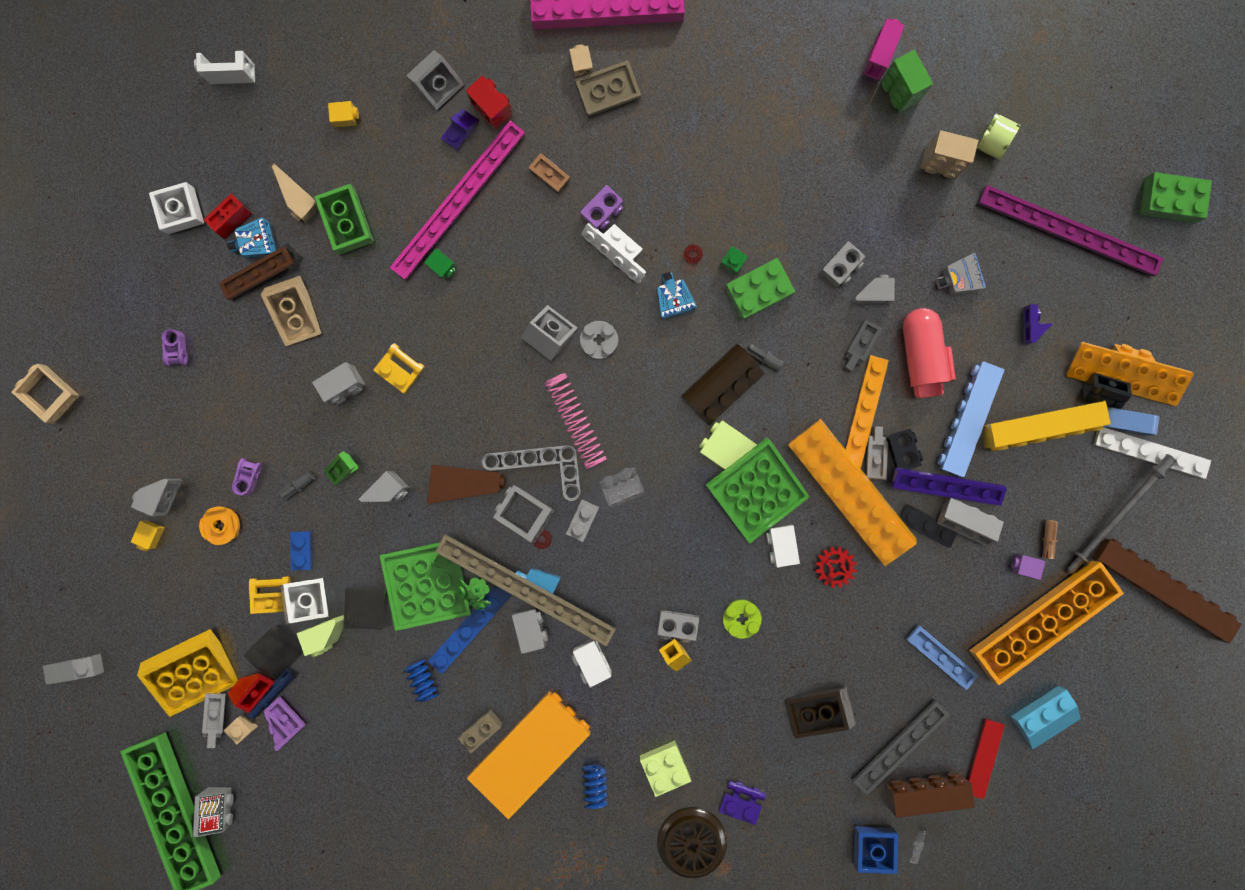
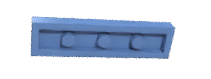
[906,625,979,690]

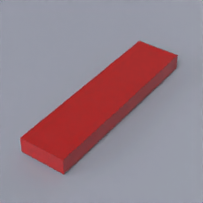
[967,718,1005,799]

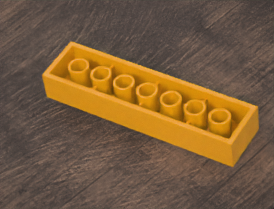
[788,418,917,566]
[969,561,1124,686]

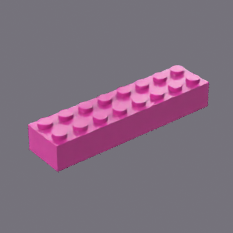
[530,0,685,30]

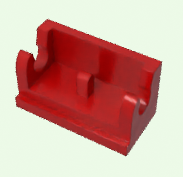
[203,193,252,240]

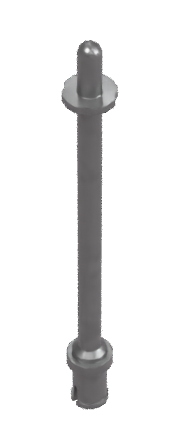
[1067,454,1177,574]

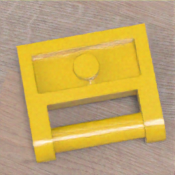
[373,343,425,394]
[249,576,291,614]

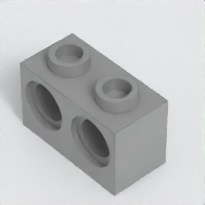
[820,241,865,288]
[657,610,699,643]

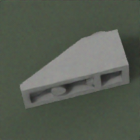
[43,654,104,685]

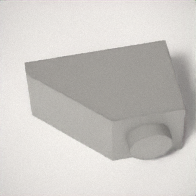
[852,275,895,304]

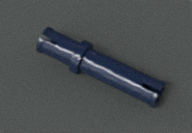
[245,669,295,719]

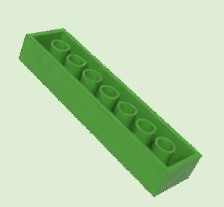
[120,732,221,890]

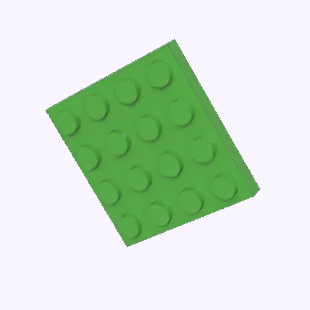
[706,438,810,544]
[380,539,471,631]

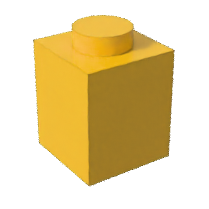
[328,101,359,128]
[131,520,165,551]
[659,639,692,672]

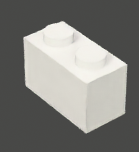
[766,525,800,567]

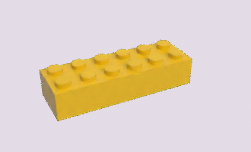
[981,401,1111,451]

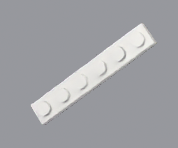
[1093,428,1211,479]

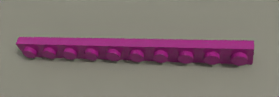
[978,185,1164,277]

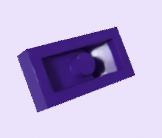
[441,109,479,151]
[1024,304,1053,345]

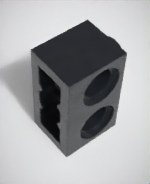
[885,429,923,470]

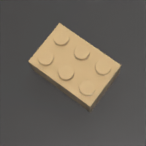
[920,130,979,179]

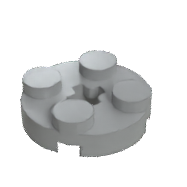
[580,321,618,359]

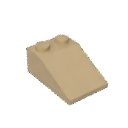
[261,276,321,346]

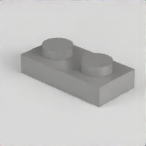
[566,499,599,542]

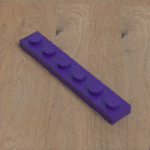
[891,468,1007,506]

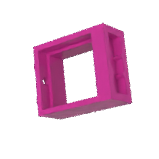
[862,18,905,81]

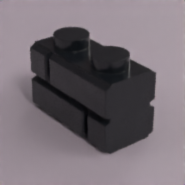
[1083,372,1132,409]

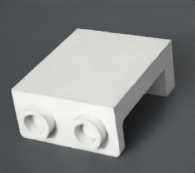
[194,51,255,84]

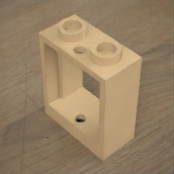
[11,364,80,424]

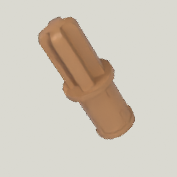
[1042,520,1058,559]

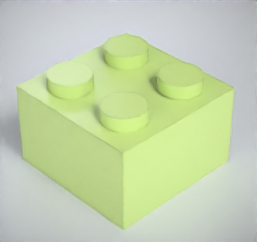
[640,741,691,797]

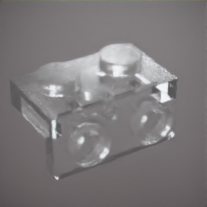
[599,467,645,508]

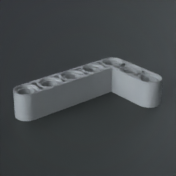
[482,445,581,501]

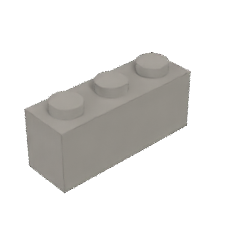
[937,498,1004,548]

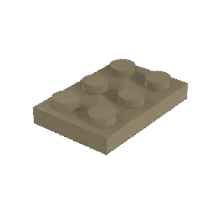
[575,60,641,117]

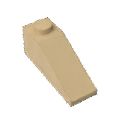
[272,164,319,223]

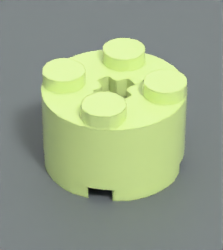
[977,114,1021,161]

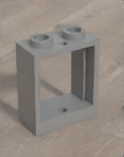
[493,485,555,543]

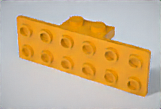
[1066,342,1194,406]

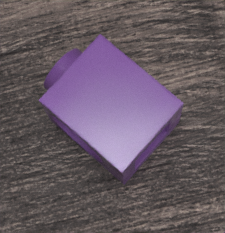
[1011,554,1045,580]

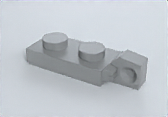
[866,426,888,480]
[202,693,226,748]

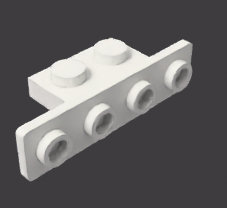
[581,223,646,284]

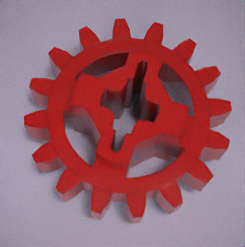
[814,546,857,588]

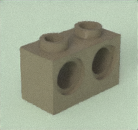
[458,709,503,754]

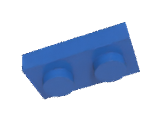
[290,531,312,571]

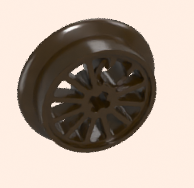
[657,808,727,878]

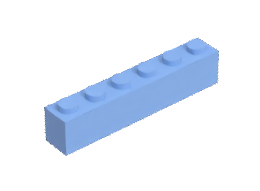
[937,361,1005,478]

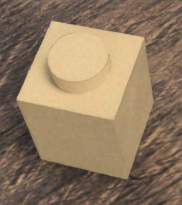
[569,45,593,78]
[224,713,258,744]

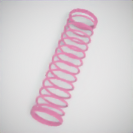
[544,373,607,469]

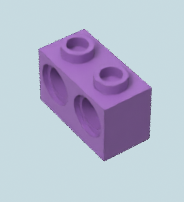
[580,185,623,230]

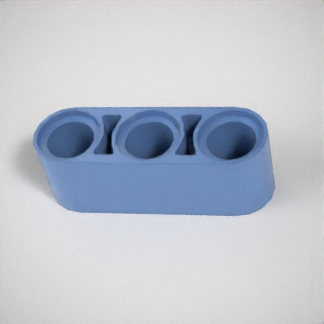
[1104,408,1159,436]

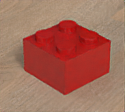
[465,75,512,130]

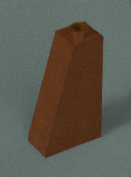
[427,465,505,504]

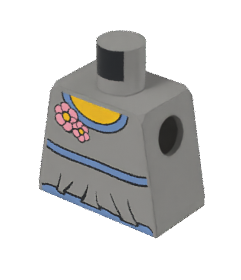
[936,253,986,295]

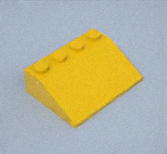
[137,629,238,717]

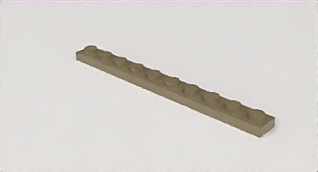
[435,535,616,647]

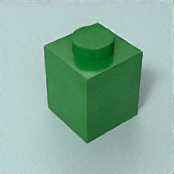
[720,246,748,276]
[424,248,456,280]

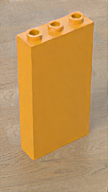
[467,691,590,820]

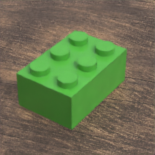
[882,49,933,113]
[1140,172,1212,223]
[314,184,374,255]
[725,258,795,321]

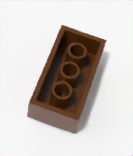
[885,773,975,818]

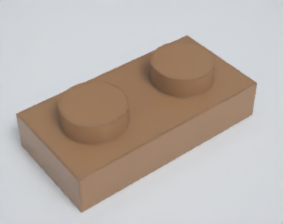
[529,153,570,193]

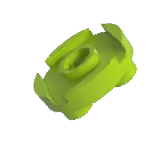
[723,599,762,639]

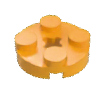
[199,506,240,545]

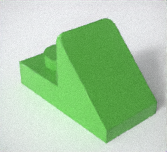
[324,451,358,486]

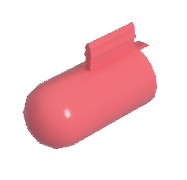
[902,308,956,398]

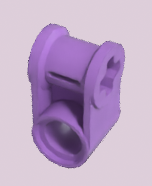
[162,329,188,367]
[232,458,262,496]

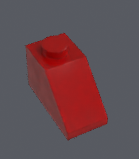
[227,673,274,713]

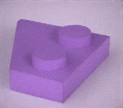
[264,697,306,751]

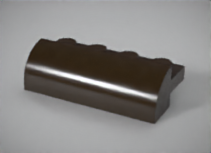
[681,344,765,426]

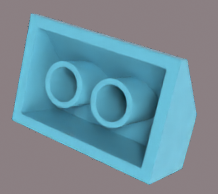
[1010,686,1081,750]

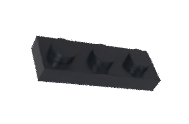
[900,504,958,548]

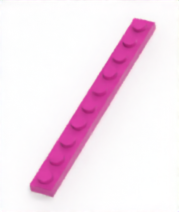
[390,120,525,280]

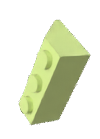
[297,613,349,657]

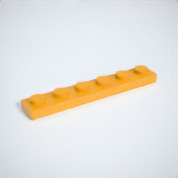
[845,355,889,469]

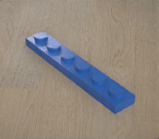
[428,585,512,674]

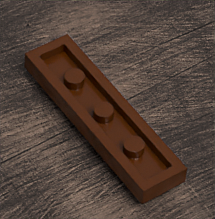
[219,246,294,300]

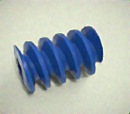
[403,659,439,703]
[582,765,607,809]

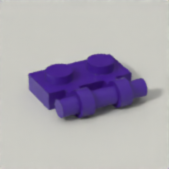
[718,781,766,825]

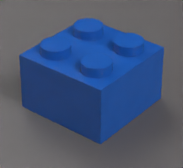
[853,826,898,874]

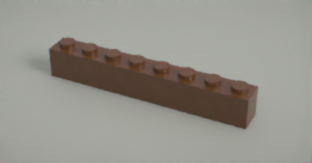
[1091,538,1242,644]

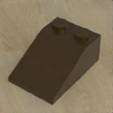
[785,686,856,739]

